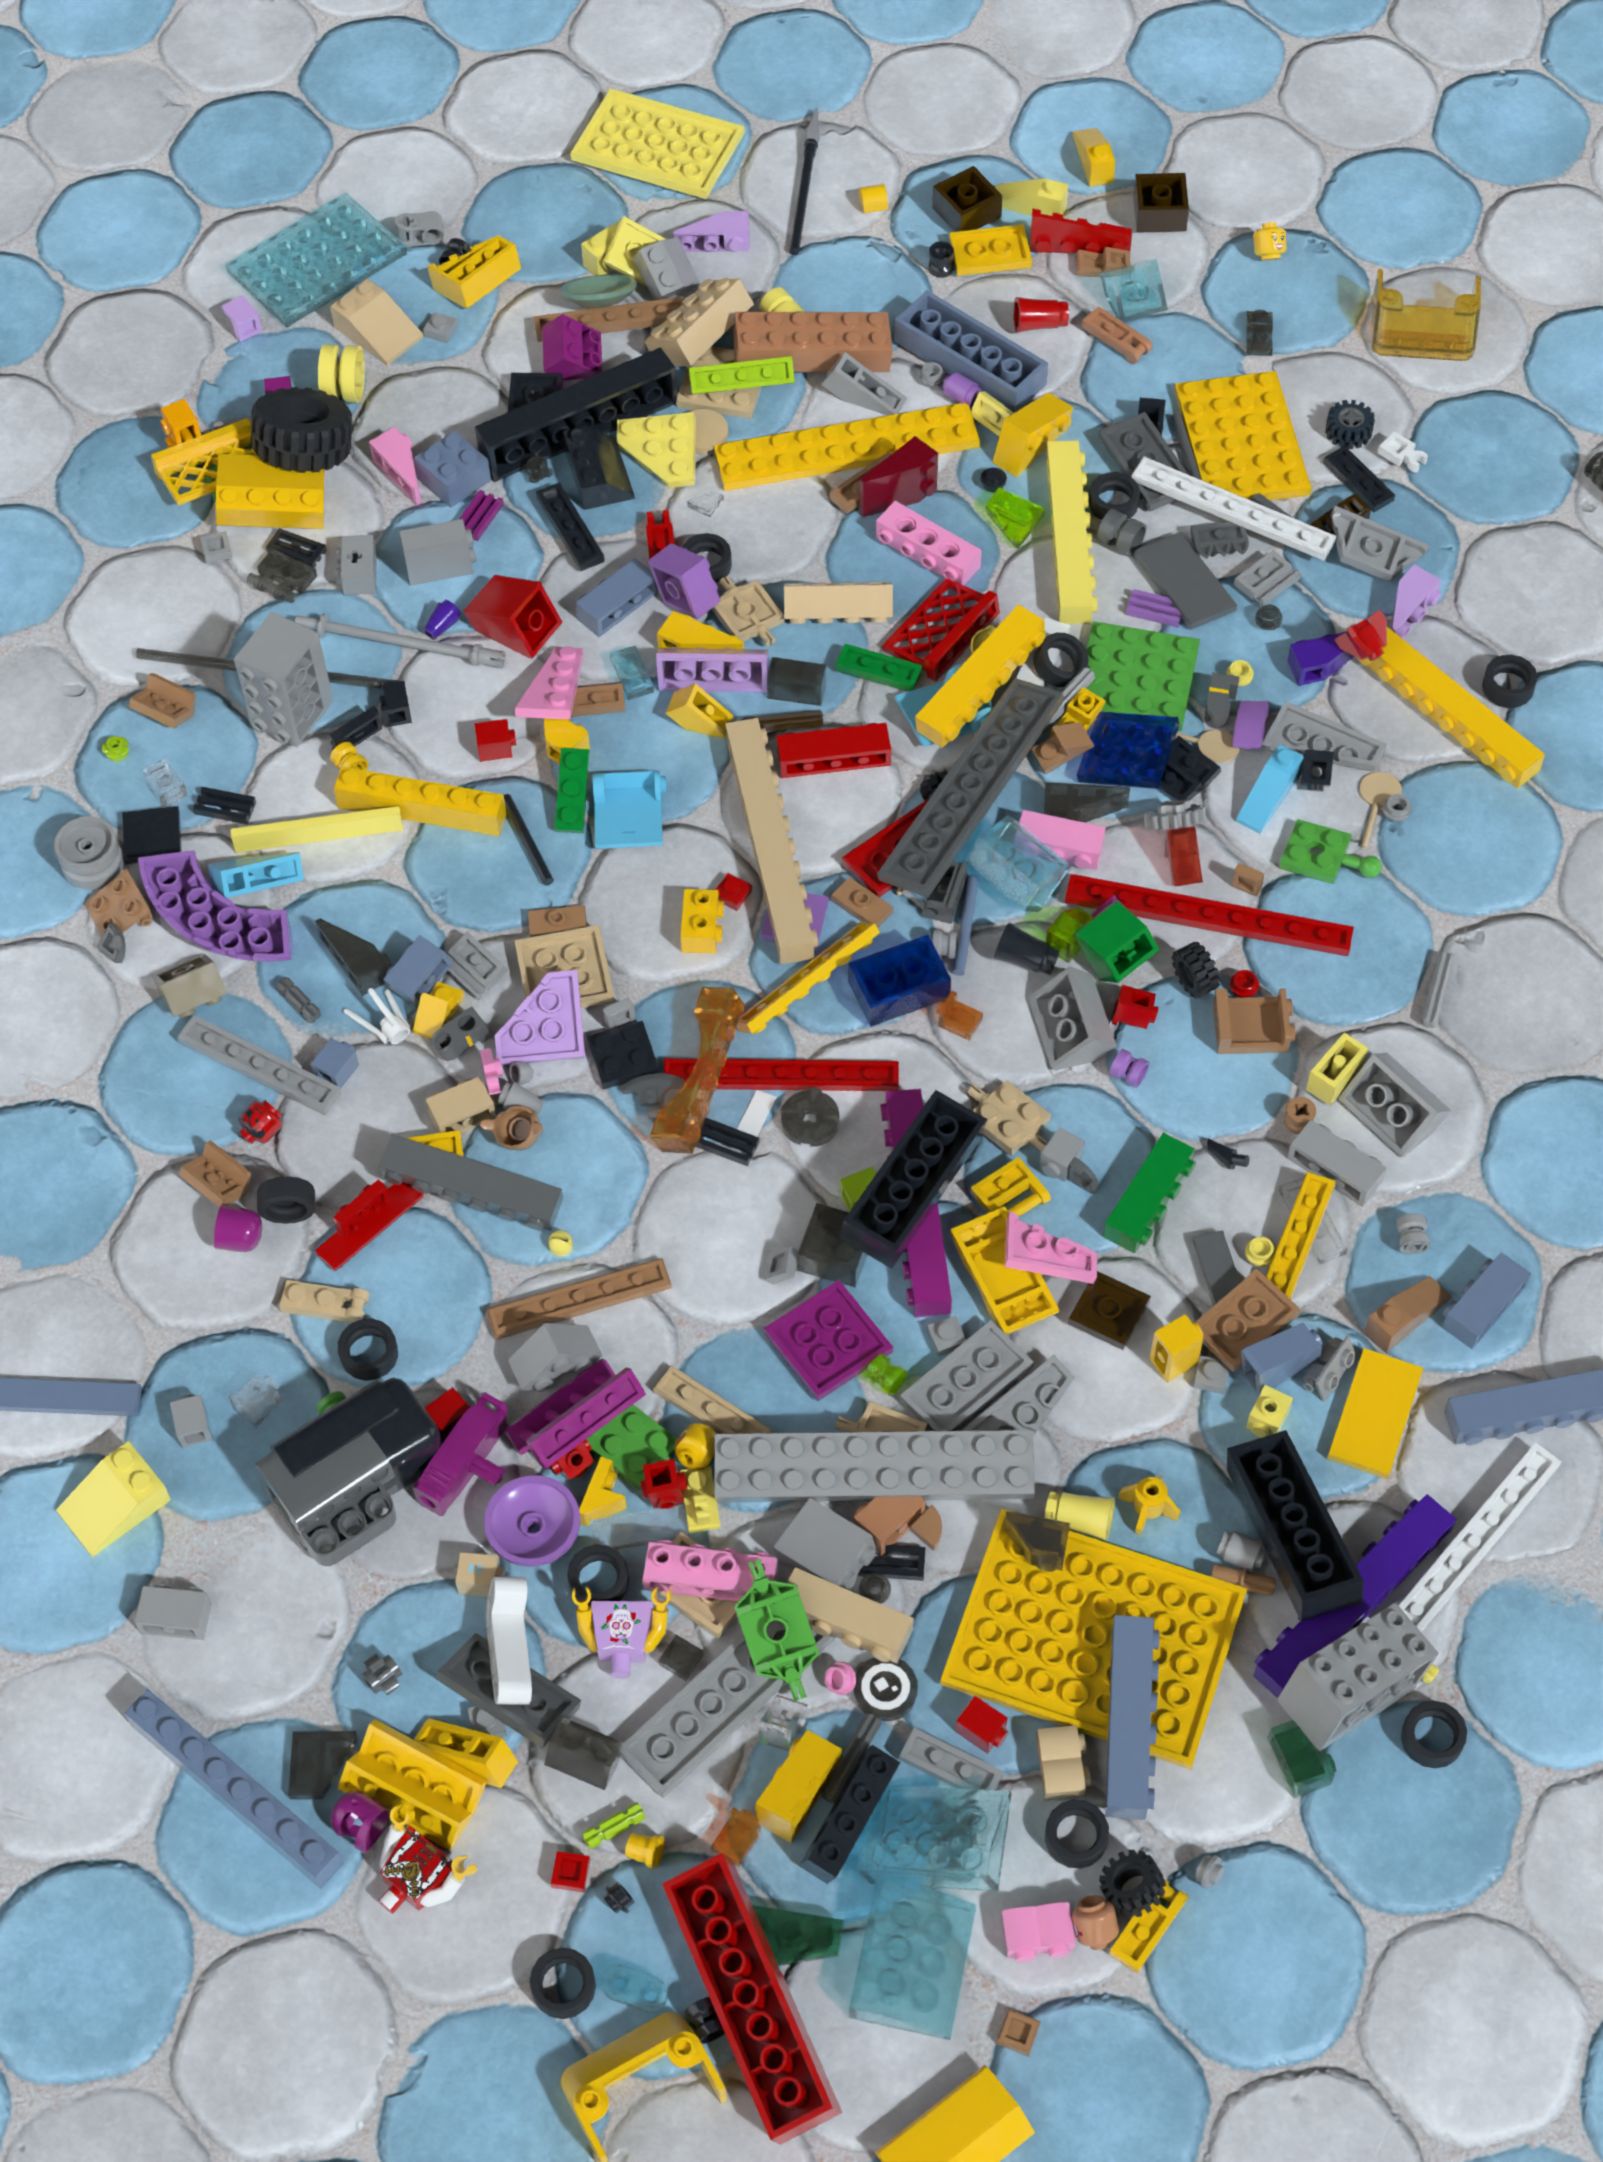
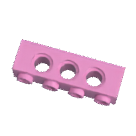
[876,501,982,585]

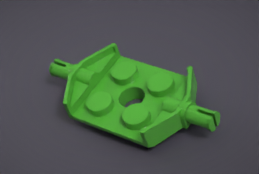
[734,1559,820,1701]

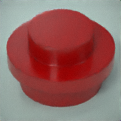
[1230,970,1259,998]

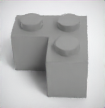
[508,1323,603,1392]

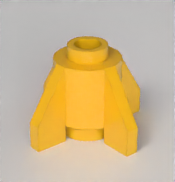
[1118,1474,1181,1535]

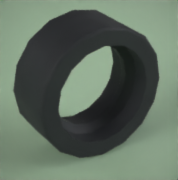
[1089,472,1140,520]
[682,533,732,583]
[1033,632,1089,687]
[1482,654,1538,708]
[257,1176,315,1224]
[338,1318,398,1381]
[567,1544,629,1608]
[1401,1700,1467,1769]
[1045,1799,1109,1869]
[529,1948,596,2019]

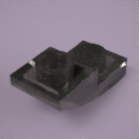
[1246,309,1273,356]

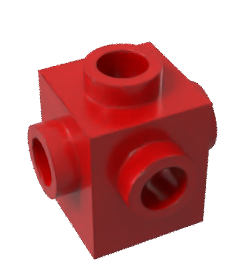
[549,1439,595,1480]
[640,1459,688,1509]

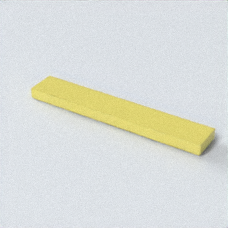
[230,806,403,853]

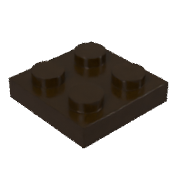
[1068,1271,1151,1350]

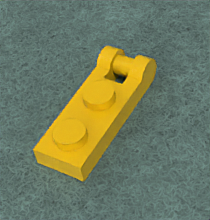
[1109,1879,1189,1974]

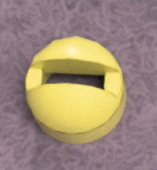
[548,1230,573,1257]

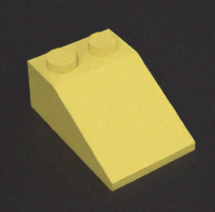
[56,1441,171,1557]

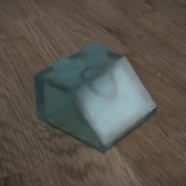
[1100,259,1168,322]

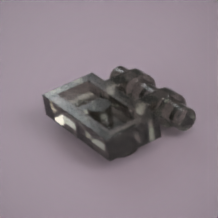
[246,549,317,603]

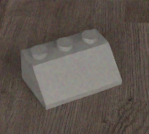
[1028,966,1117,1070]
[1338,1053,1451,1157]

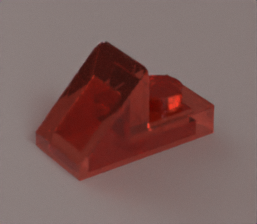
[1164,826,1203,887]

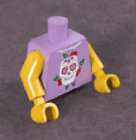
[572,1586,673,1678]

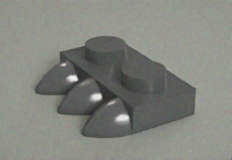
[1190,522,1249,559]

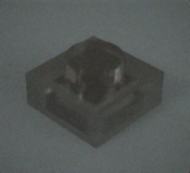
[658,1634,704,1681]

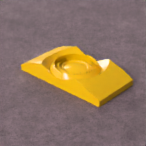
[950,1206,1060,1335]

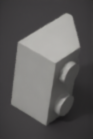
[633,238,700,300]

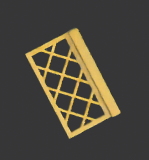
[151,418,256,506]

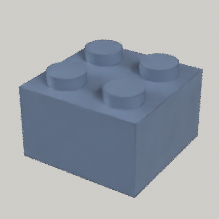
[414,430,491,508]

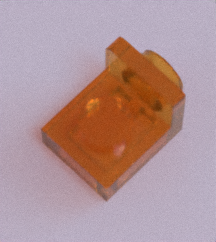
[936,991,983,1041]
[711,1807,761,1867]

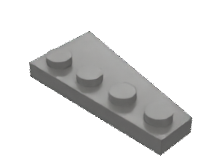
[1261,701,1387,771]
[962,1355,1075,1436]

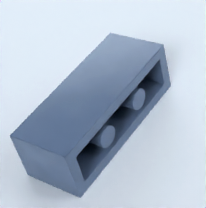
[575,558,658,637]
[1442,1252,1531,1350]

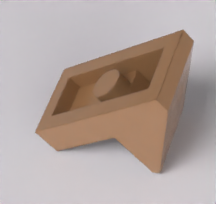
[1031,722,1094,774]

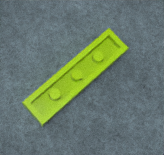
[689,356,795,395]

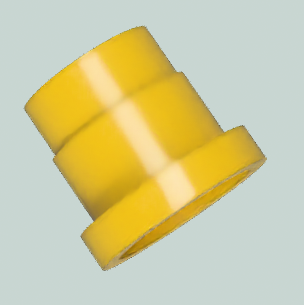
[625,1833,665,1869]

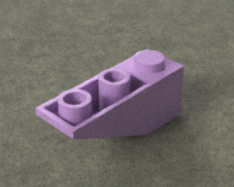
[673,211,750,252]
[1391,564,1441,639]

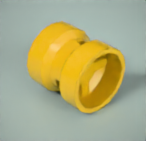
[330,742,369,770]

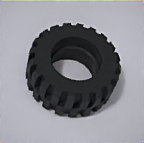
[251,387,352,473]

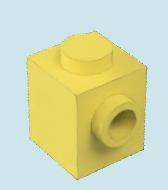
[1246,1385,1294,1438]

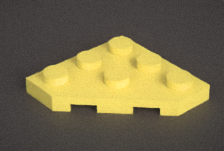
[617,412,696,488]

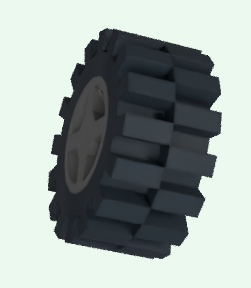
[1325,400,1375,449]

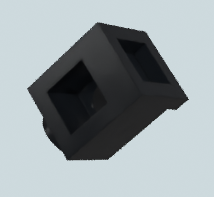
[379,681,412,728]
[1301,749,1334,792]

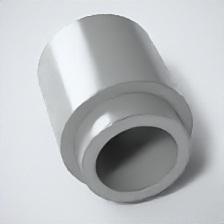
[1217,1531,1267,1572]

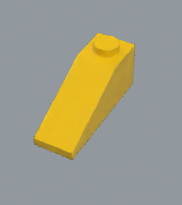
[1073,128,1115,187]
[414,1718,518,1788]

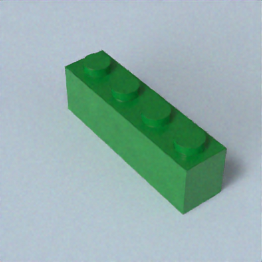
[1103,1132,1196,1254]

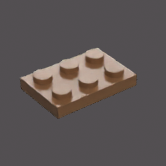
[1196,1269,1301,1372]

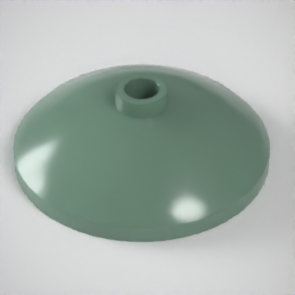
[561,274,637,308]

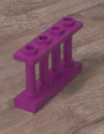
[505,1358,646,1468]

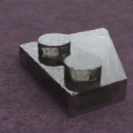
[288,1731,358,1800]

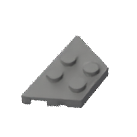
[1331,506,1430,582]

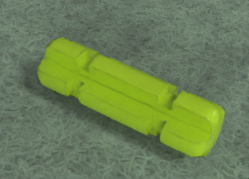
[582,1802,645,1849]

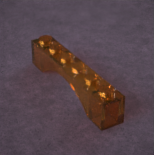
[649,987,744,1154]

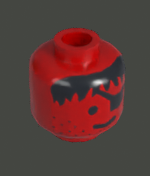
[238,1099,282,1144]

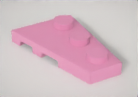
[1004,1211,1097,1284]

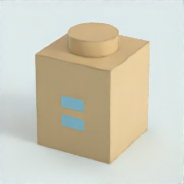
[455,1552,506,1597]

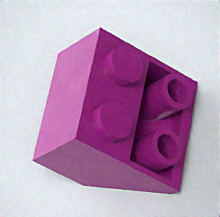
[542,314,602,380]

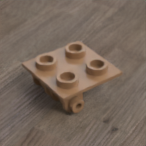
[84,868,152,936]

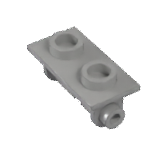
[1302,1336,1356,1402]

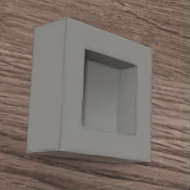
[423,312,458,343]
[200,531,233,563]
[603,997,636,1030]
[765,1246,798,1285]
[927,1316,966,1356]
[1194,1355,1229,1394]
[468,1706,507,1737]

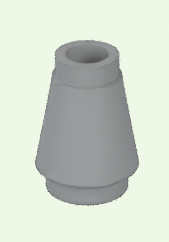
[498,1082,544,1116]

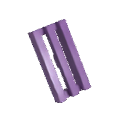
[1126,589,1181,628]

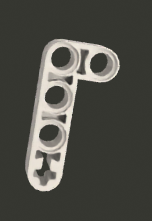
[486,1576,532,1705]

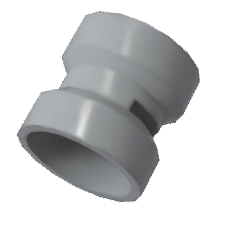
[1396,1214,1431,1255]

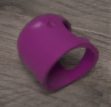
[214,1204,263,1252]
[330,1791,390,1854]

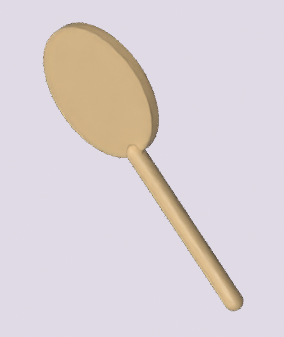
[1148,724,1239,763]
[1359,772,1402,848]

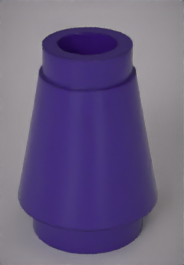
[423,599,461,640]

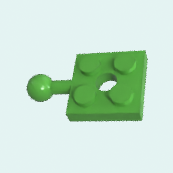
[1279,819,1382,884]

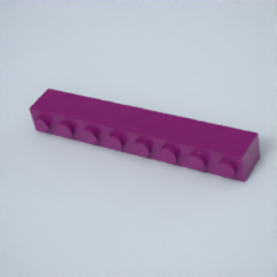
[880,1088,952,1318]

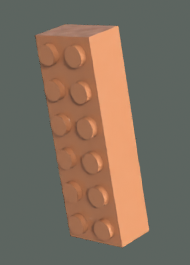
[733,312,893,372]

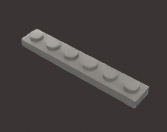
[177,1015,341,1115]

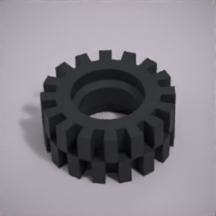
[1171,941,1220,999]
[1099,1849,1166,1918]

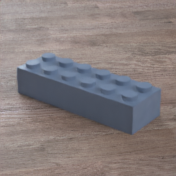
[894,290,1048,413]

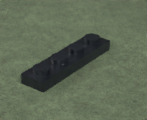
[536,482,605,571]

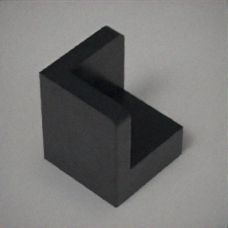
[1138,397,1166,436]

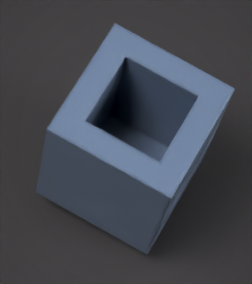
[311,1038,359,1089]

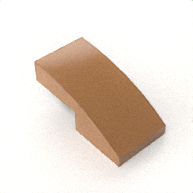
[1075,247,1131,277]

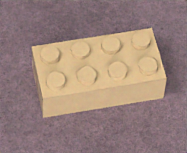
[644,278,754,367]

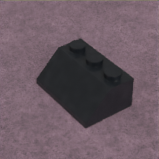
[563,426,635,510]

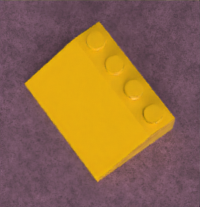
[216,454,325,529]

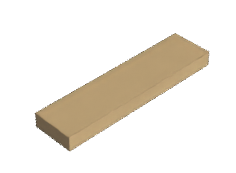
[653,1365,772,1434]

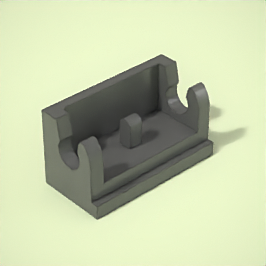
[922,861,968,924]

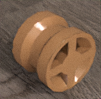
[1284,1097,1316,1134]

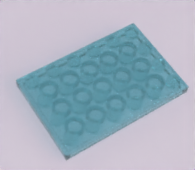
[226,193,407,328]

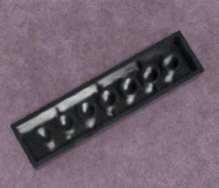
[475,347,678,482]

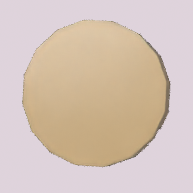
[688,409,729,454]

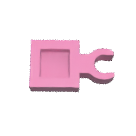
[479,1048,503,1095]

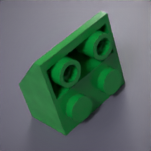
[1073,901,1159,983]

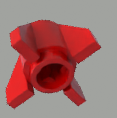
[1334,610,1387,662]

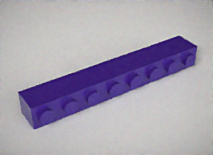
[1253,1494,1457,1698]

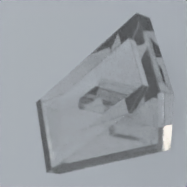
[759,1695,808,1751]

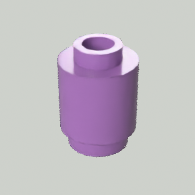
[942,372,982,408]

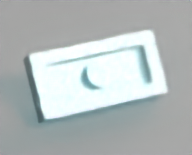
[610,645,654,700]

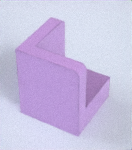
[222,295,262,342]

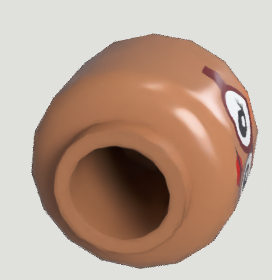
[1071,1895,1119,1950]

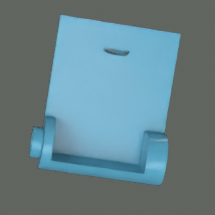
[895,663,994,747]
[593,770,667,849]

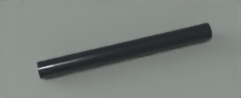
[504,794,554,885]

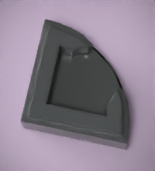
[97,923,126,963]
[1068,1157,1099,1194]

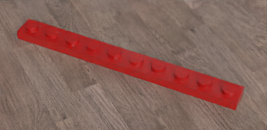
[1065,874,1354,956]

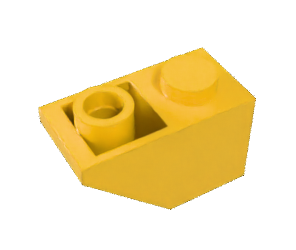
[544,718,590,765]

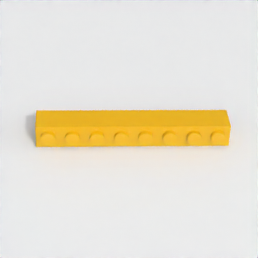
[1358,627,1545,789]

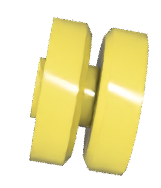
[318,344,365,403]

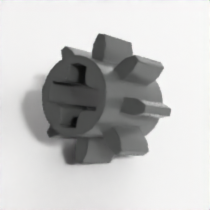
[361,1653,402,1696]

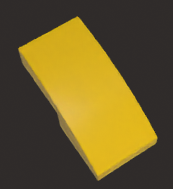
[1050,687,1106,737]

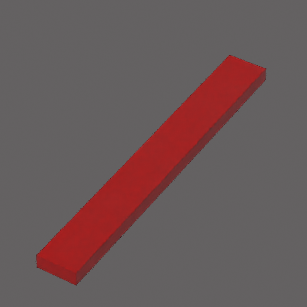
[663,1058,899,1091]

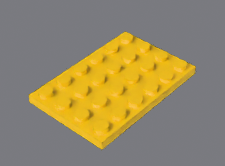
[1174,371,1312,500]

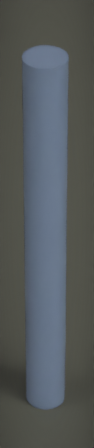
[953,874,979,976]

